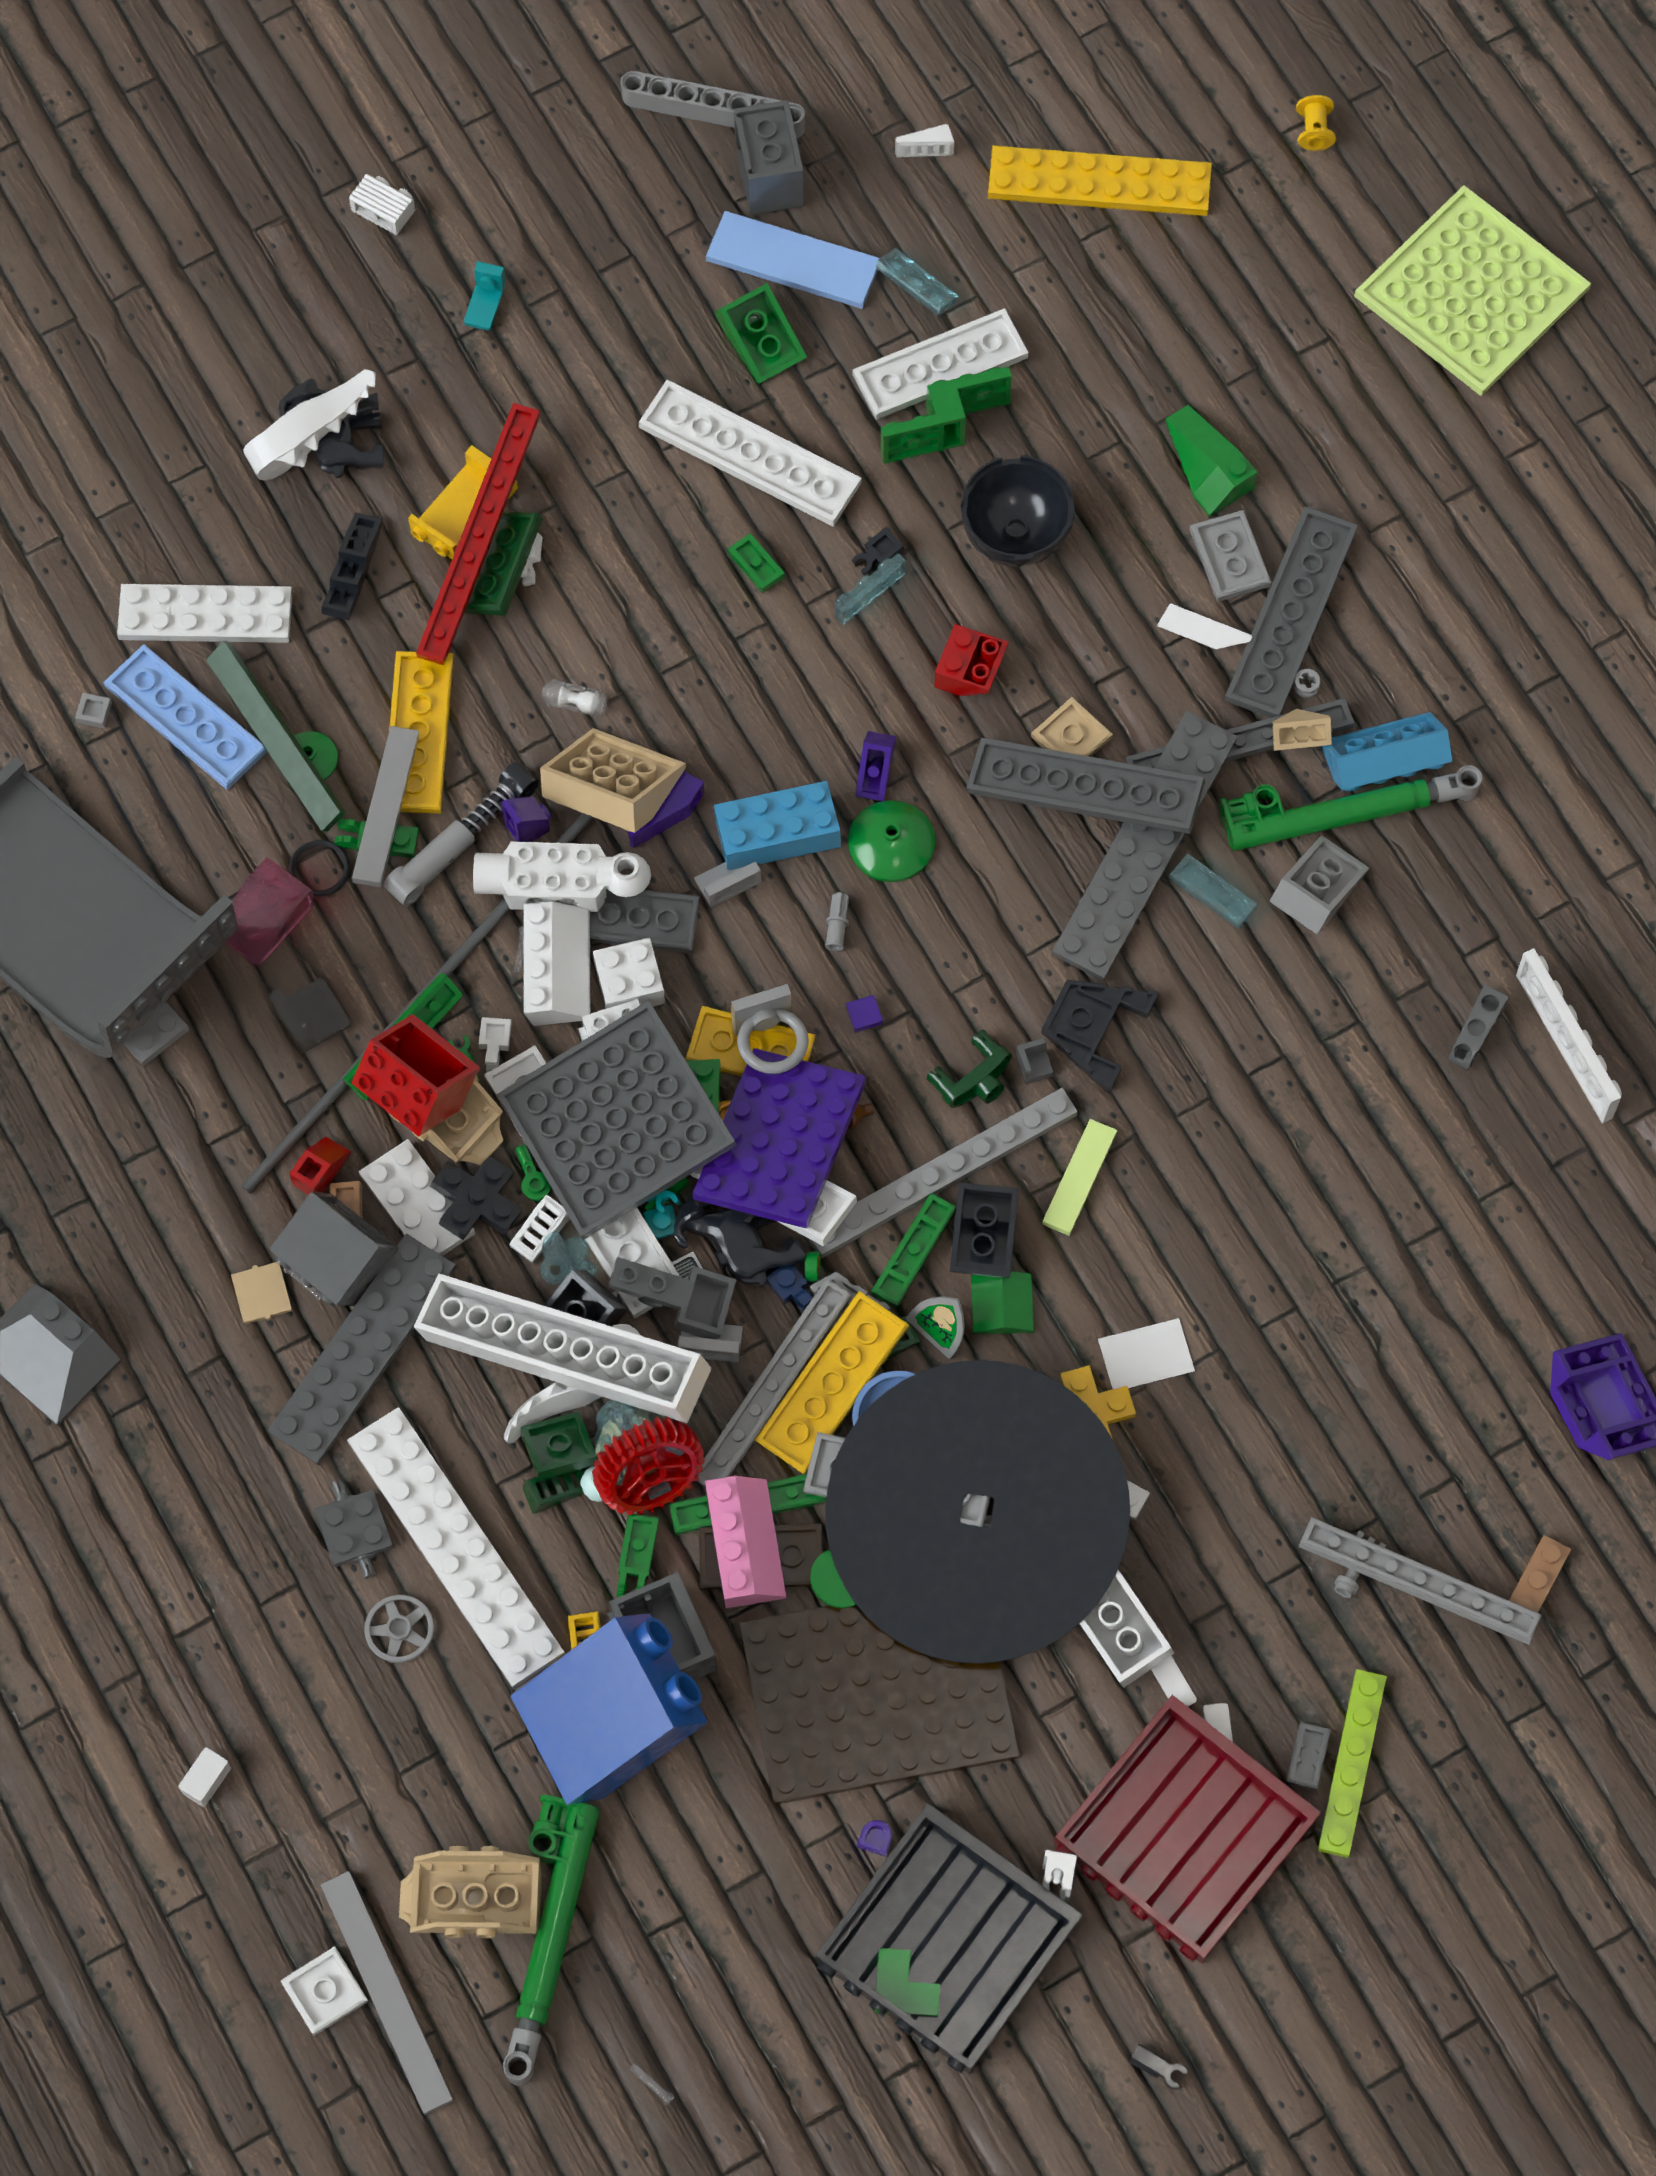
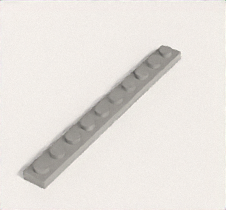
[810,1088,1078,1259]

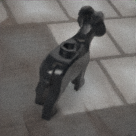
[278,378,385,478]
[673,1194,806,1287]

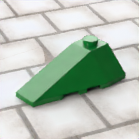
[1165,405,1257,517]

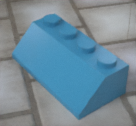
[1322,712,1453,791]

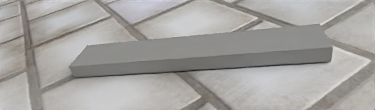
[352,726,419,887]

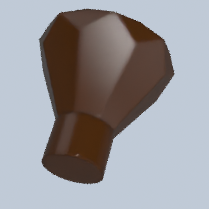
[848,1103,874,1129]

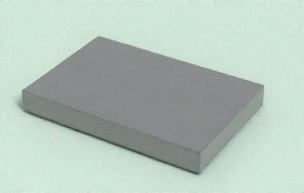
[1189,510,1272,602]

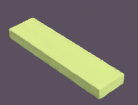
[1042,1119,1117,1236]

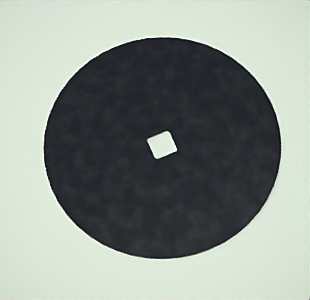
[825,1360,1130,1663]

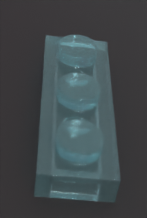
[876,248,958,316]
[835,553,906,625]
[1169,854,1257,929]

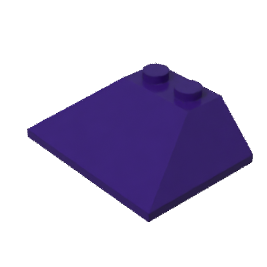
[1550,1333,1656,1460]

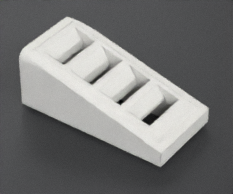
[895,124,954,157]
[509,1195,570,1263]

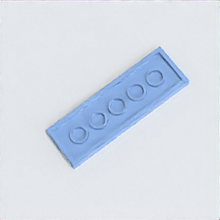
[706,211,881,309]
[103,644,268,791]

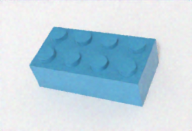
[714,781,841,870]

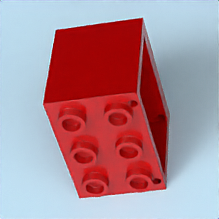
[351,1014,480,1137]

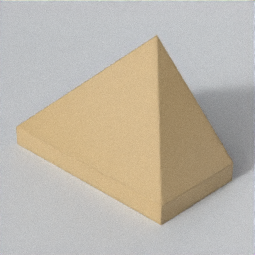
[1272,709,1332,751]

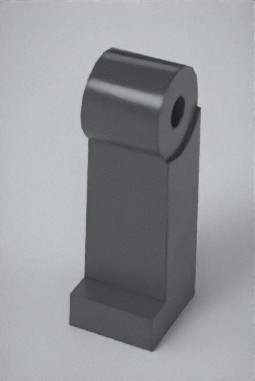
[1448,984,1508,1071]

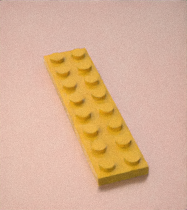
[988,146,1212,216]

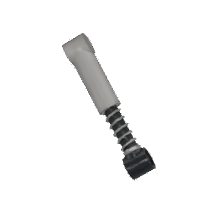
[383,761,539,907]

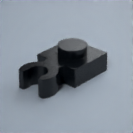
[852,527,905,577]

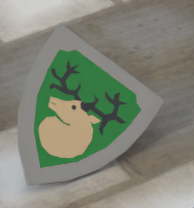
[905,1296,965,1360]

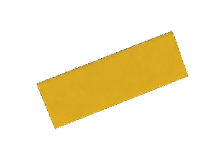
[389,651,454,814]
[755,1291,909,1475]

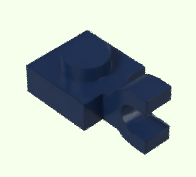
[766,1264,813,1312]

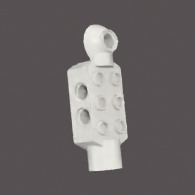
[473,842,651,912]

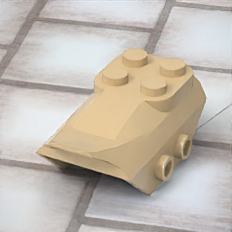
[389,1076,504,1166]
[399,1846,542,1938]

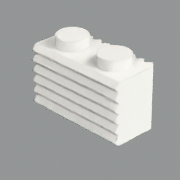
[349,174,415,235]

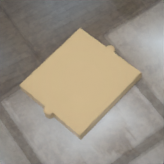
[231,1262,292,1324]

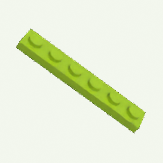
[1318,1669,1387,1858]

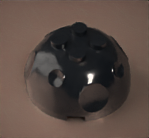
[961,455,1075,568]

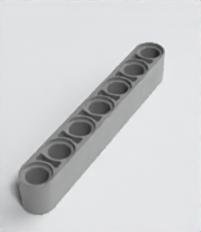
[621,71,805,138]

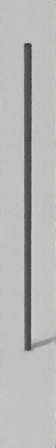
[241,813,594,1194]

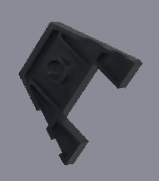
[1041,980,1159,1093]

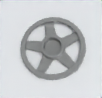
[364,1595,434,1663]

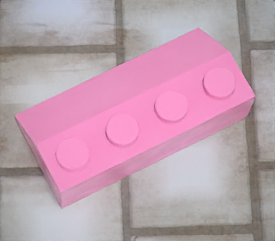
[705,1476,786,1608]

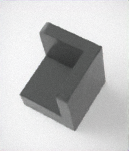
[1016,1038,1054,1085]

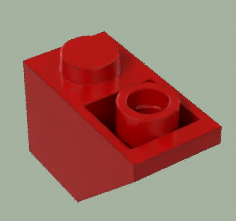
[289,1137,351,1195]

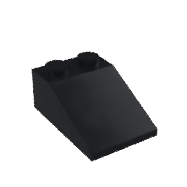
[950,1183,1019,1278]
[544,1270,629,1327]

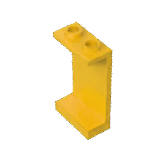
[408,445,518,559]

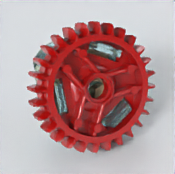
[592,1400,705,1515]

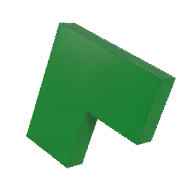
[875,1948,940,2017]

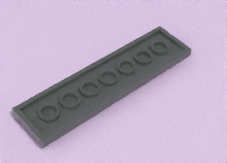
[1224,506,1358,718]
[966,737,1205,834]
[268,1233,457,1466]

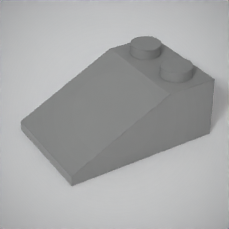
[1269,835,1369,935]

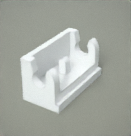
[1042,1850,1077,1902]

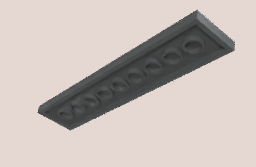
[1051,710,1238,981]

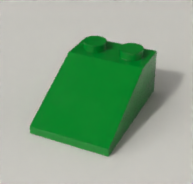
[714,283,807,384]

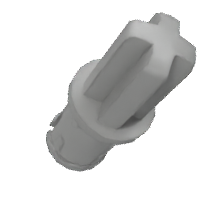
[825,892,849,951]

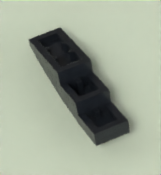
[321,512,382,620]

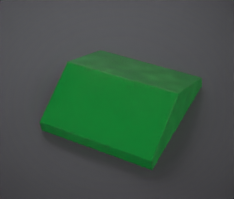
[971,1271,1034,1334]

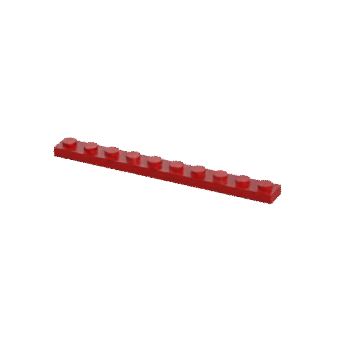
[416,403,541,666]

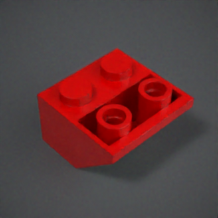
[934,624,1009,696]

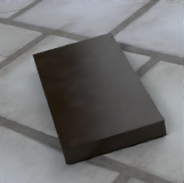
[699,1524,822,1590]

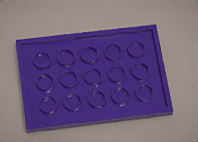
[693,1048,866,1229]

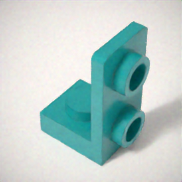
[464,261,506,331]

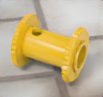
[1296,95,1336,151]

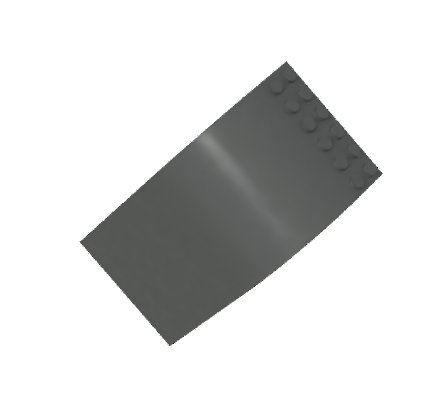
[0,756,238,1058]

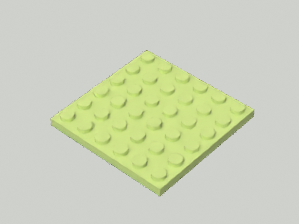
[1354,185,1591,396]

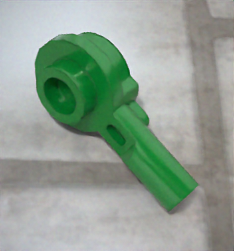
[515,1145,551,1201]

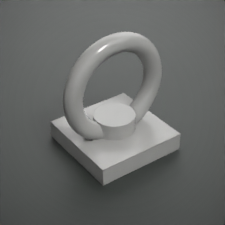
[731,984,809,1074]

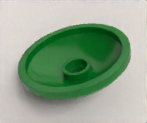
[848,800,935,882]

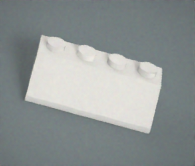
[524,901,590,1026]

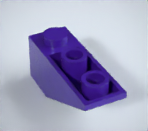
[627,771,704,848]

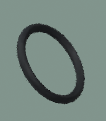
[289,840,350,897]

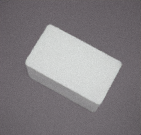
[178,1747,231,1807]

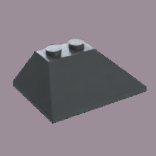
[0,1284,121,1426]

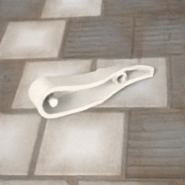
[243,369,376,480]
[504,1324,640,1444]

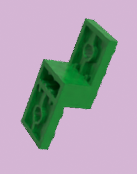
[881,366,1012,464]

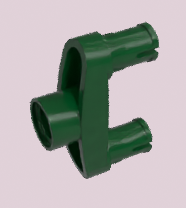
[926,1030,1012,1108]

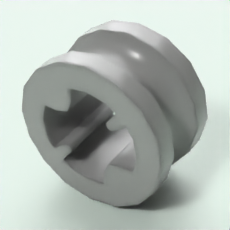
[1294,669,1320,698]

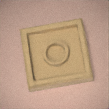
[1031,697,1113,757]

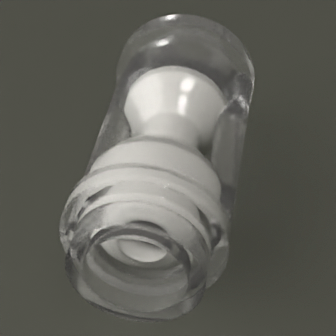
[542,678,608,718]

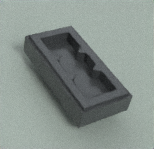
[1286,1722,1331,1791]

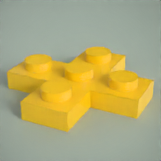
[1060,1365,1136,1440]

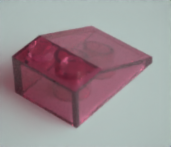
[226,857,315,967]

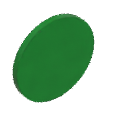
[810,1550,856,1608]

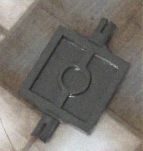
[315,1479,393,1579]

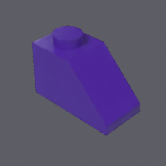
[855,731,896,801]
[502,797,551,842]

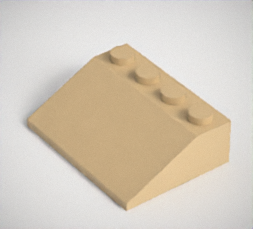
[540,728,686,833]

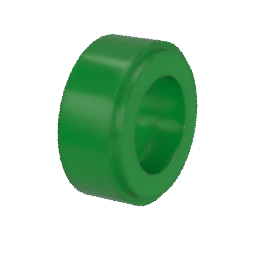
[805,1251,821,1282]

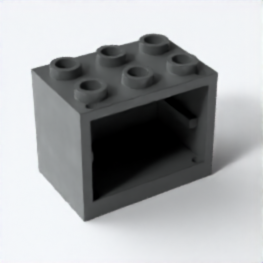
[734,100,804,215]
[269,1192,399,1307]
[607,1572,717,1680]

